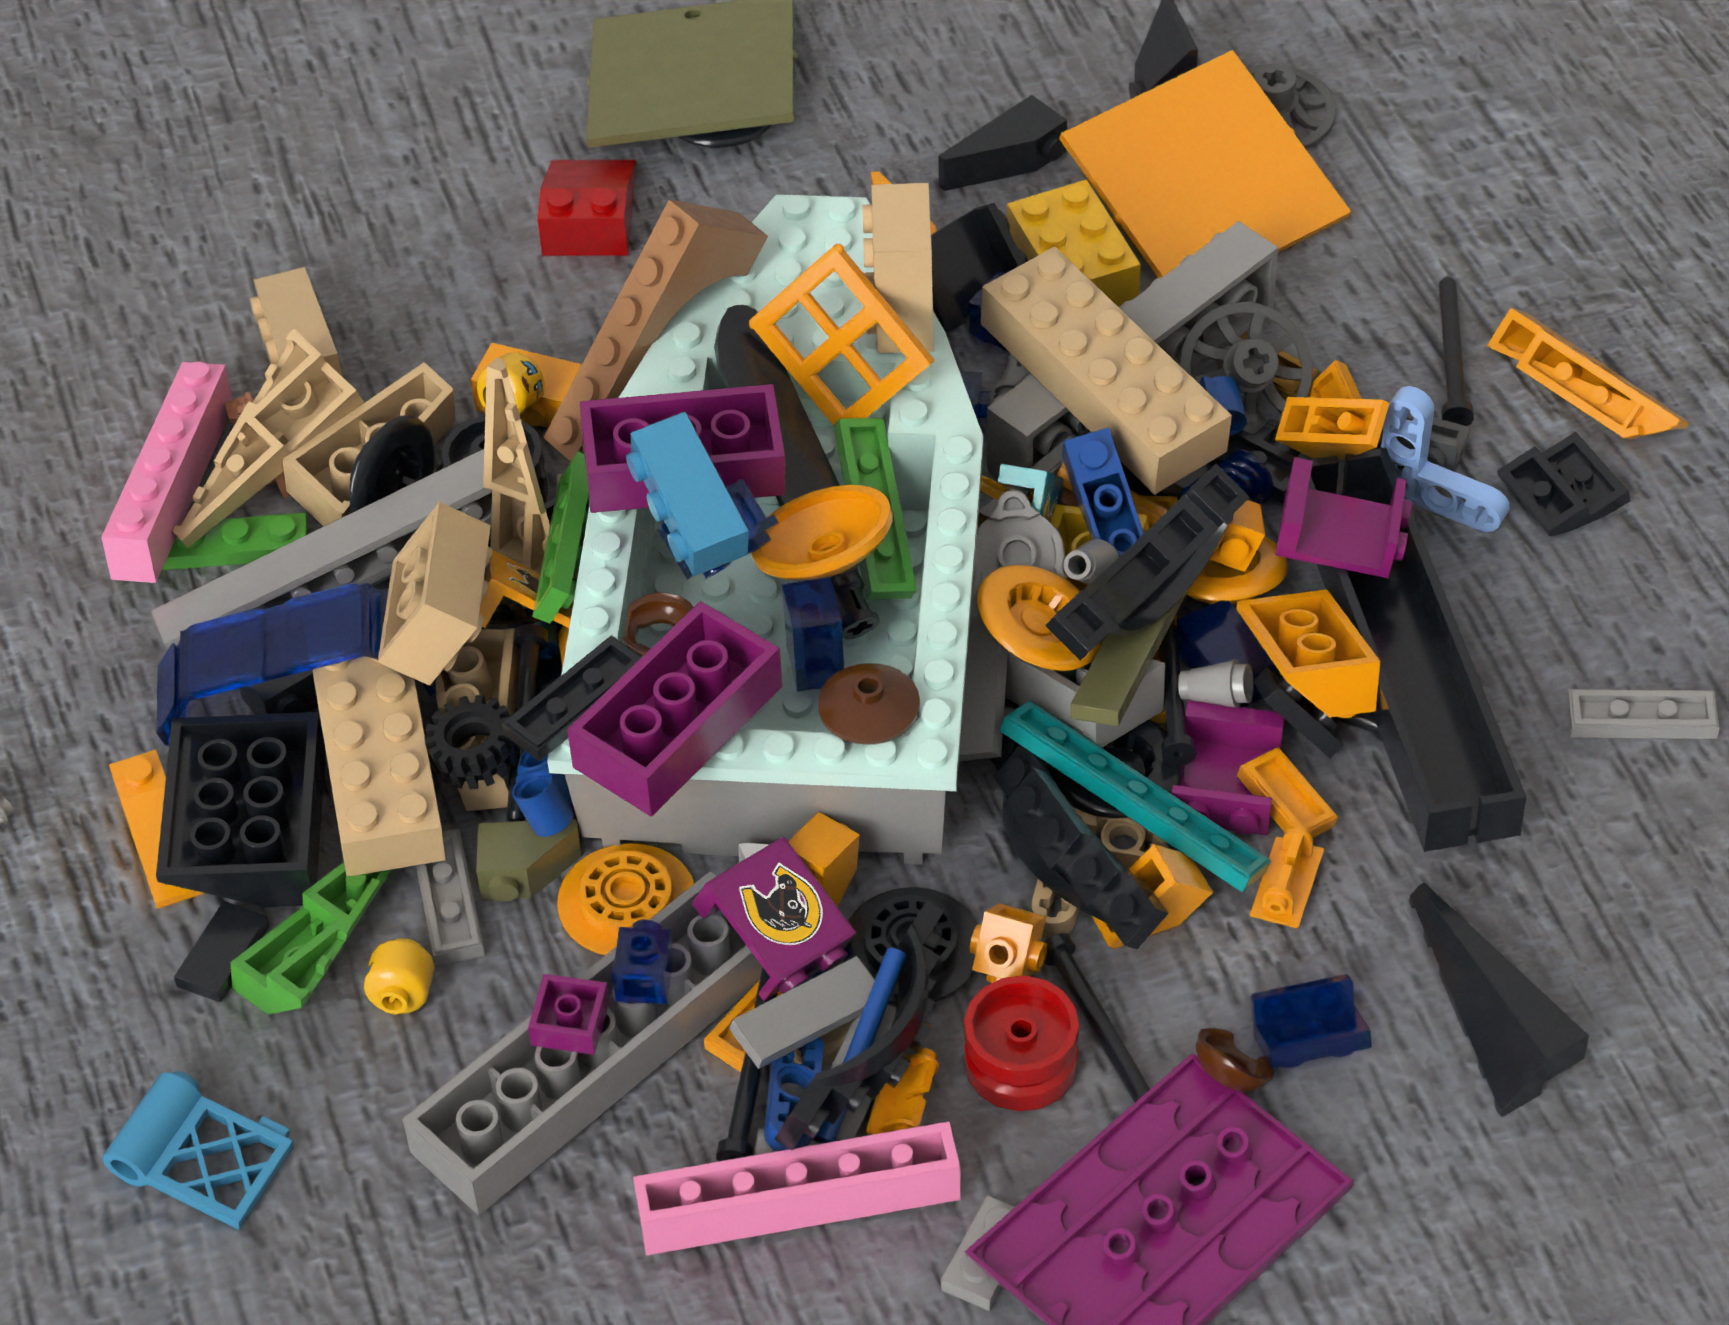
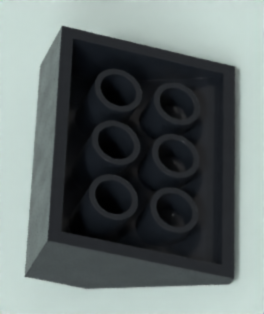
[156,712,326,907]

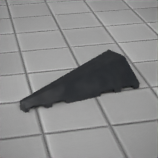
[1409,883,1589,1117]

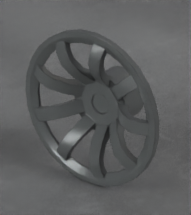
[1247,64,1336,149]
[1179,302,1313,435]

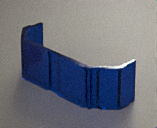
[156,583,436,746]

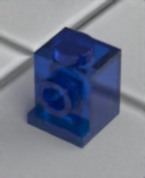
[611,920,674,1004]

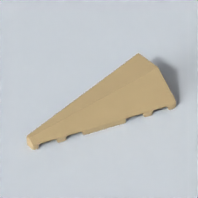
[172,328,365,548]
[483,357,550,574]

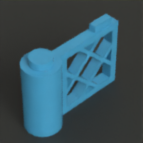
[102,1071,294,1230]

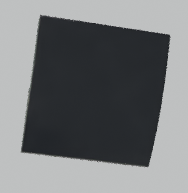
[1497,431,1631,536]

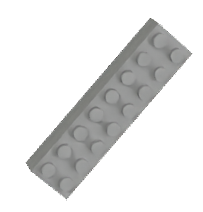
[987,221,1278,477]
[402,871,762,1215]

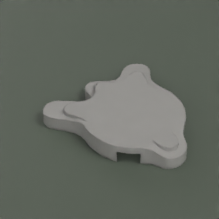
[970,490,1066,617]

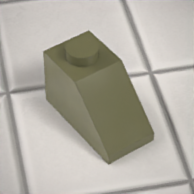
[476,819,582,902]

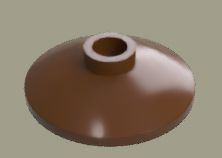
[818,663,920,745]

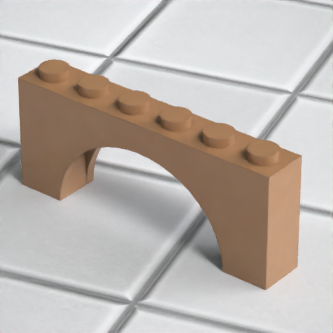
[543,199,768,462]

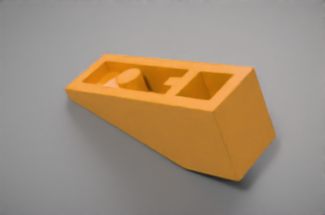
[1275,397,1390,460]
[109,749,205,909]

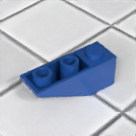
[1062,427,1144,557]

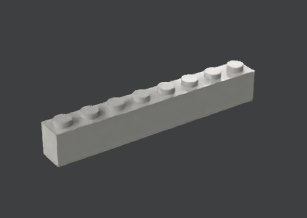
[151,449,492,676]

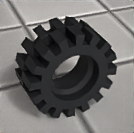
[424,695,521,789]

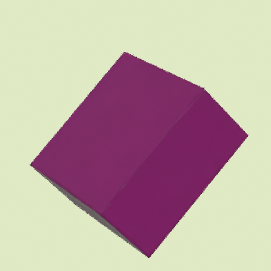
[528,974,610,1055]

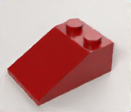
[537,160,636,256]

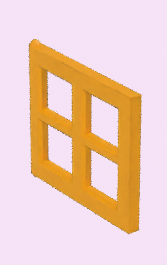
[749,244,935,426]

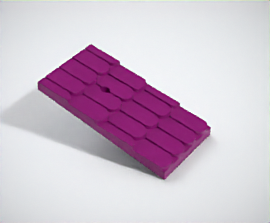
[964,1053,1354,1325]

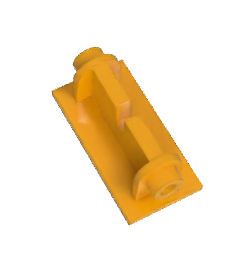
[1250,824,1324,929]
[866,1048,939,1135]

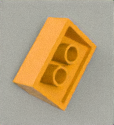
[1236,589,1380,718]

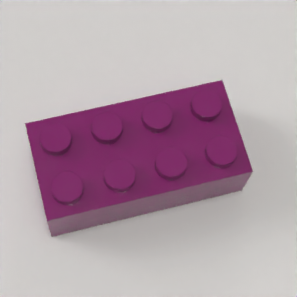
[580,384,785,513]
[567,601,783,817]

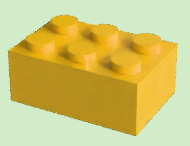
[1007,179,1141,307]

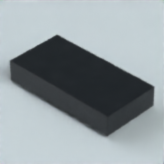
[174,900,270,1003]

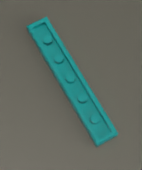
[999,701,1271,893]

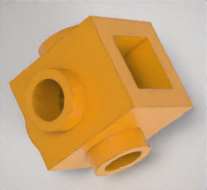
[969,903,1047,983]

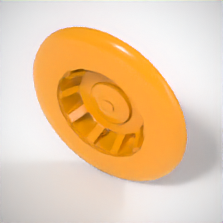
[1186,536,1288,605]
[977,565,1102,671]
[557,843,695,956]

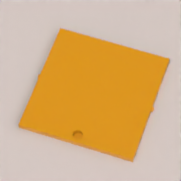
[1059,50,1351,278]

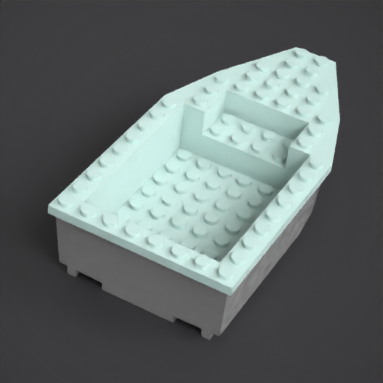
[547,195,983,865]

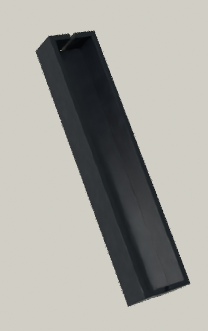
[1308,448,1526,852]

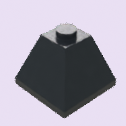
[1129,0,1198,99]

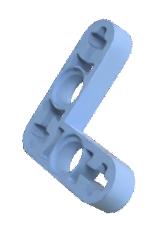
[1381,386,1510,532]

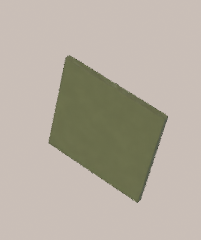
[586,0,798,148]

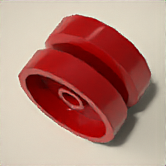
[964,975,1079,1111]

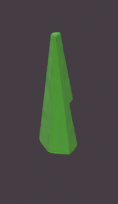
[230,862,392,1015]

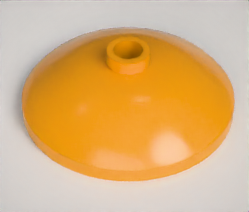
[750,485,893,581]

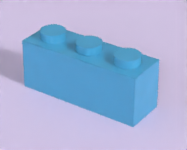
[626,412,749,577]

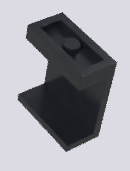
[931,203,1028,332]

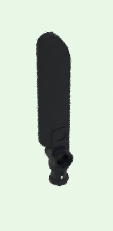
[714,305,880,640]

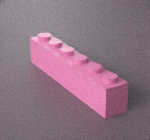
[101,362,232,583]
[633,1122,961,1255]

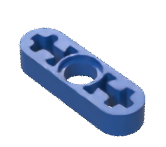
[764,1037,824,1152]

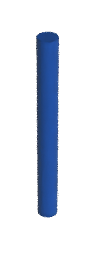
[814,948,906,1143]

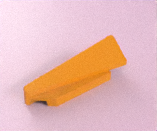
[1487,308,1690,440]

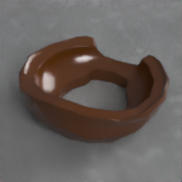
[622,592,694,657]
[1196,1028,1275,1092]

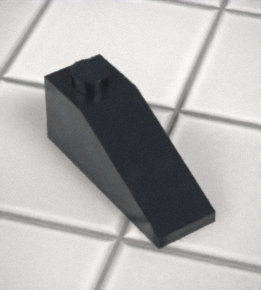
[938,95,1067,191]

